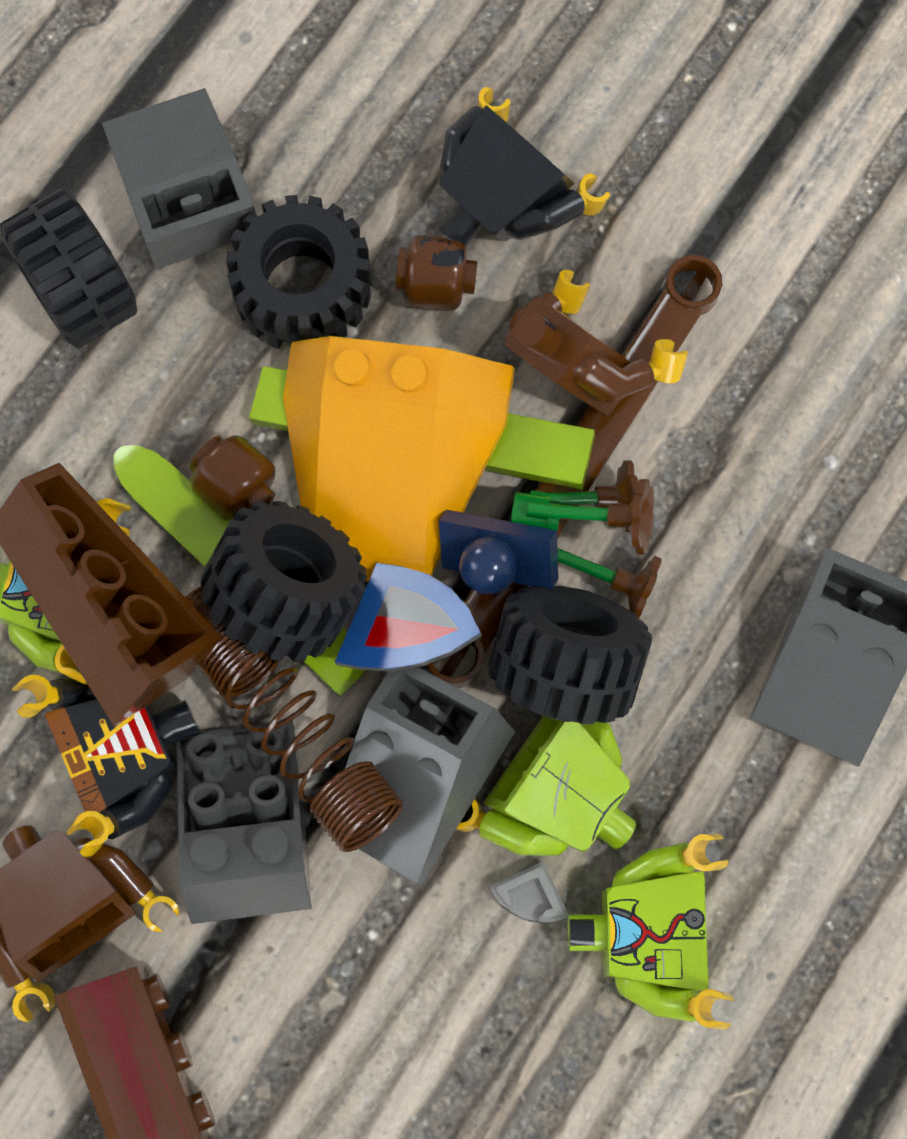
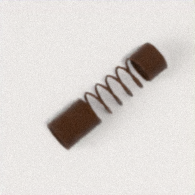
[185,585,403,852]

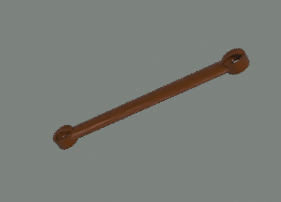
[426,255,723,688]

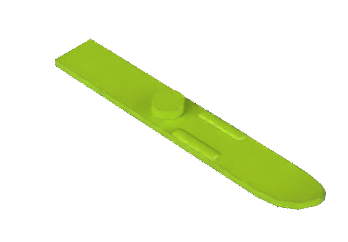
[114,445,368,697]

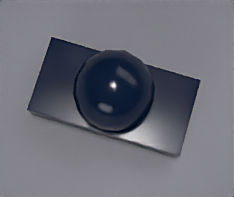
[439,510,559,594]

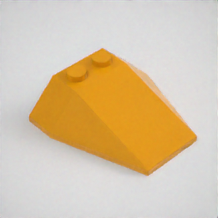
[283,336,515,582]

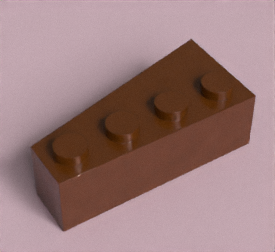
[0,462,222,727]

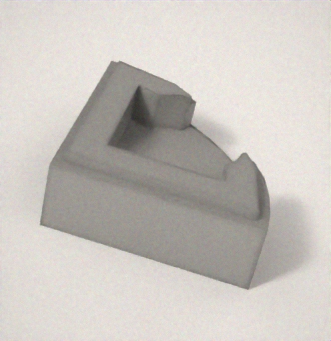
[489,861,568,923]

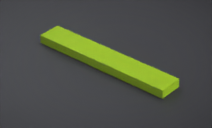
[249,366,595,490]

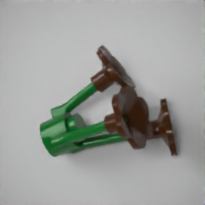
[511,460,662,619]

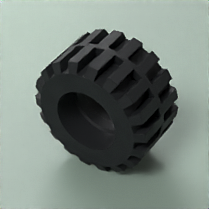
[0,188,137,349]
[226,195,372,349]
[200,501,367,662]
[488,586,652,724]

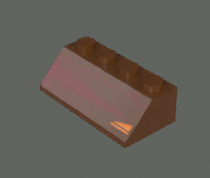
[54,966,215,1139]

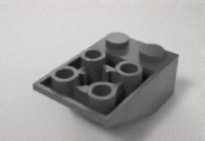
[102,88,256,270]
[749,548,907,767]
[345,667,516,887]
[176,720,312,924]

